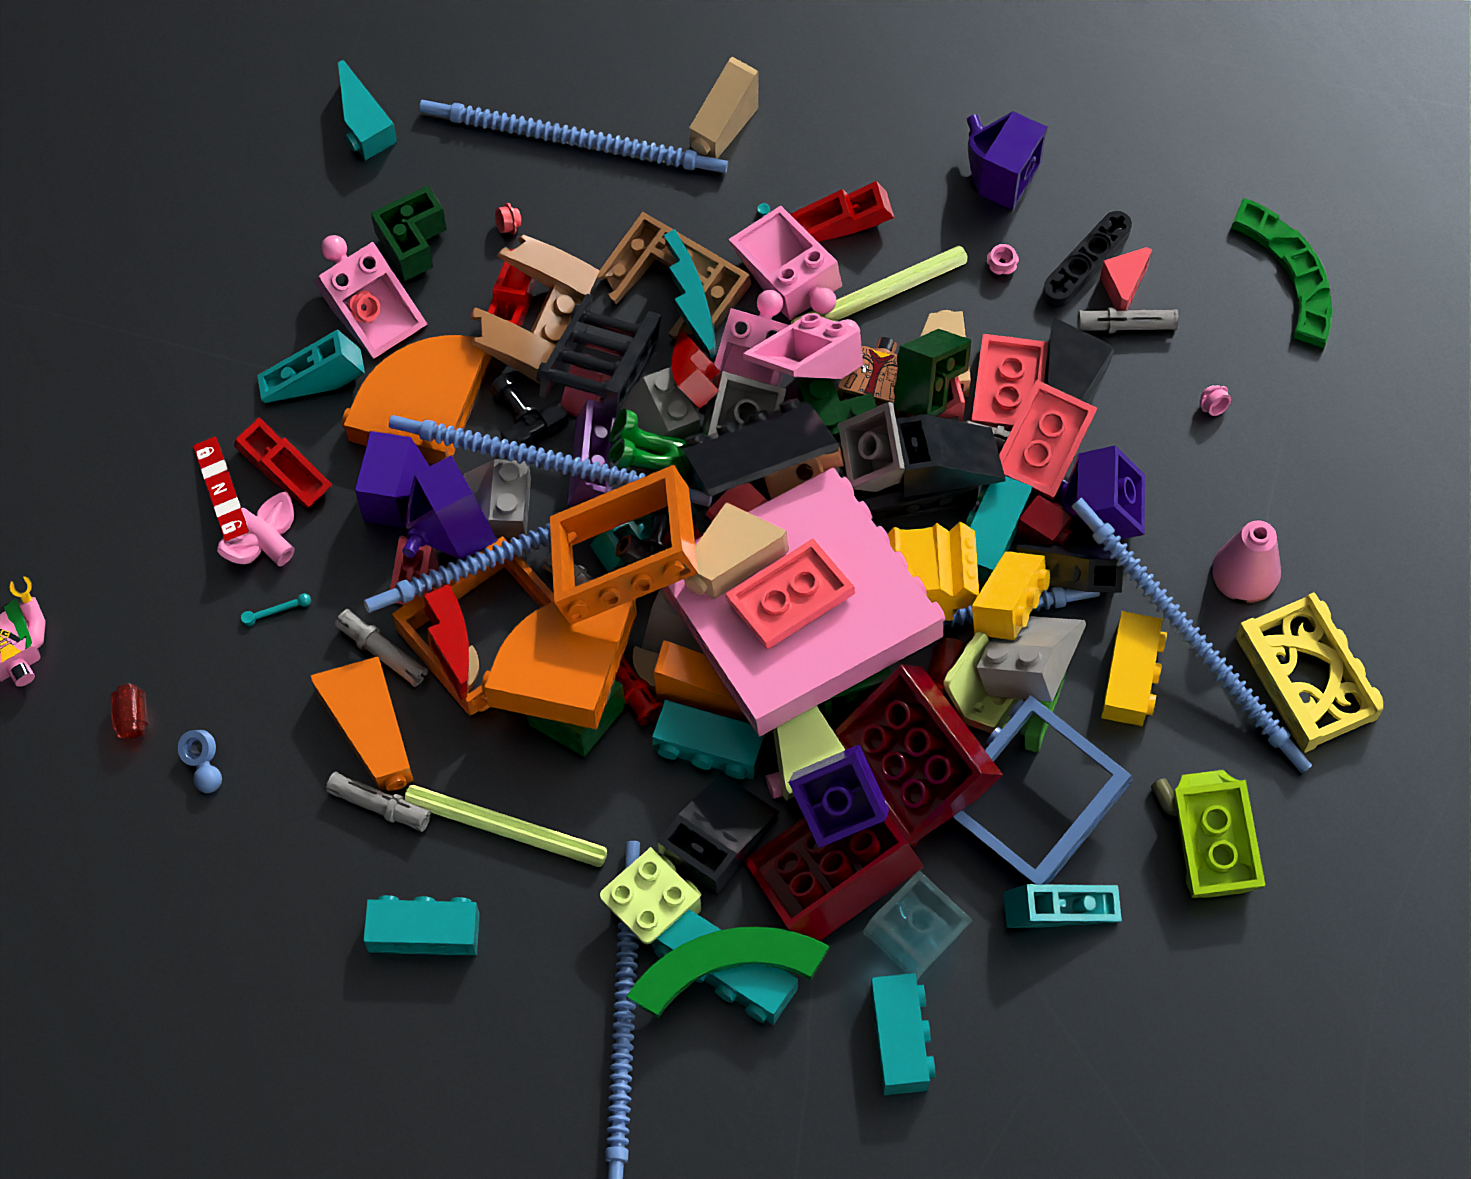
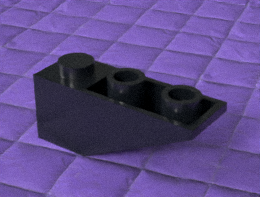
[1016,545,1123,593]

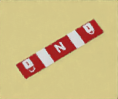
[193,436,249,542]

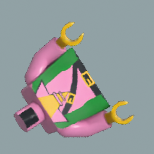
[0,576,46,687]

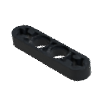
[1042,211,1132,307]

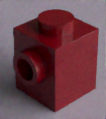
[1016,495,1072,546]

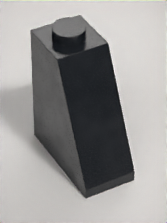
[1046,318,1114,402]

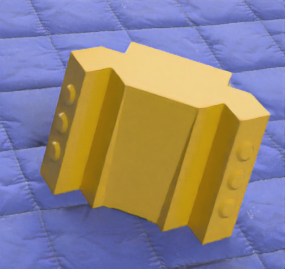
[887,521,979,621]

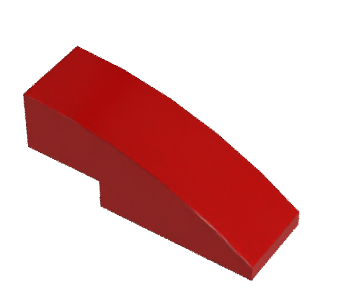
[790,181,894,242]
[487,249,536,327]
[672,330,721,409]
[234,417,332,508]
[424,584,469,700]

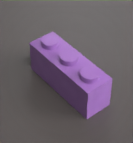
[567,399,616,506]

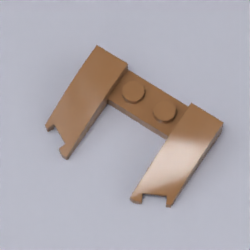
[597,212,752,339]
[470,235,600,384]

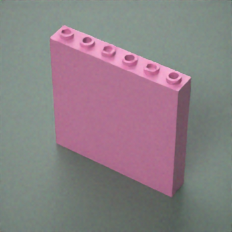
[661,467,945,737]

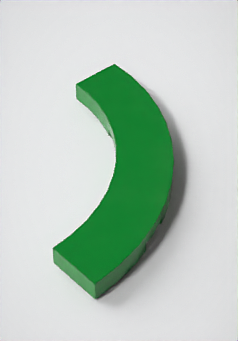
[1231,197,1333,348]
[626,926,829,1018]

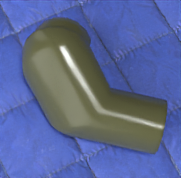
[1151,778,1178,817]

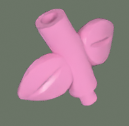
[217,491,295,566]

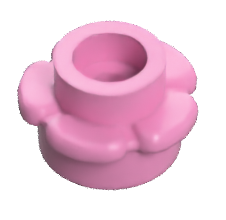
[987,244,1019,275]
[1200,385,1231,416]

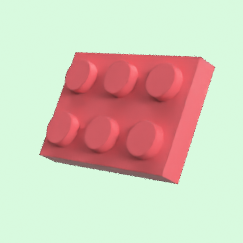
[971,334,1049,431]
[999,380,1098,500]
[726,539,855,650]

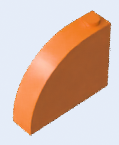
[342,335,492,464]
[482,599,637,730]

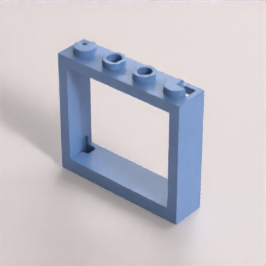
[952,695,1134,885]

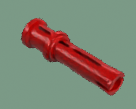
[614,656,663,726]

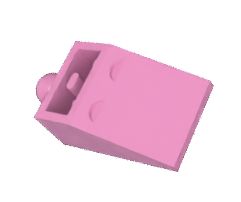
[729,206,842,320]
[314,235,427,360]
[705,290,789,405]
[743,313,863,379]

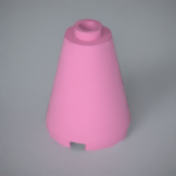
[1212,520,1281,603]

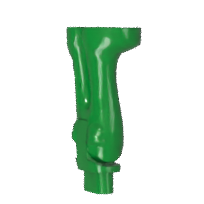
[608,409,688,480]

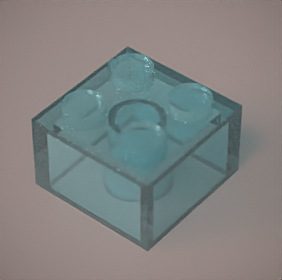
[863,870,973,981]

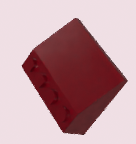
[834,664,1003,844]
[744,815,924,941]

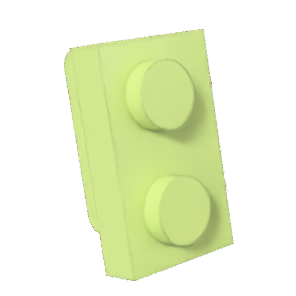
[944,632,1023,733]
[600,847,701,944]

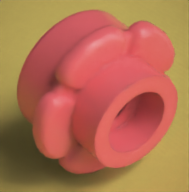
[495,203,521,235]
[349,291,380,323]

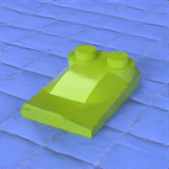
[1174,770,1266,898]

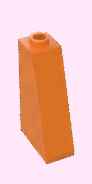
[654,640,749,722]
[310,656,414,791]

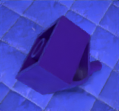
[967,111,1047,210]
[355,431,430,528]
[1058,445,1145,540]
[402,455,498,560]
[788,745,889,848]

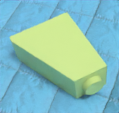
[773,706,845,801]

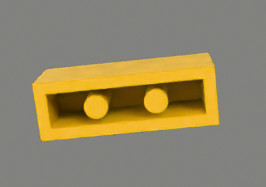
[972,551,1050,640]
[1101,611,1167,726]

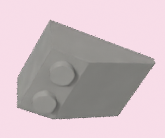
[977,616,1086,702]

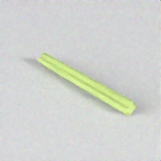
[791,246,968,324]
[404,785,607,867]

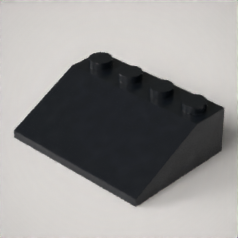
[677,398,839,496]

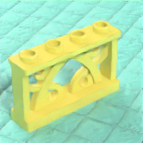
[1236,592,1384,754]

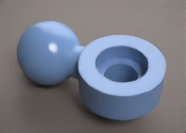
[178,730,222,793]

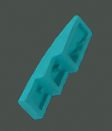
[664,229,717,362]

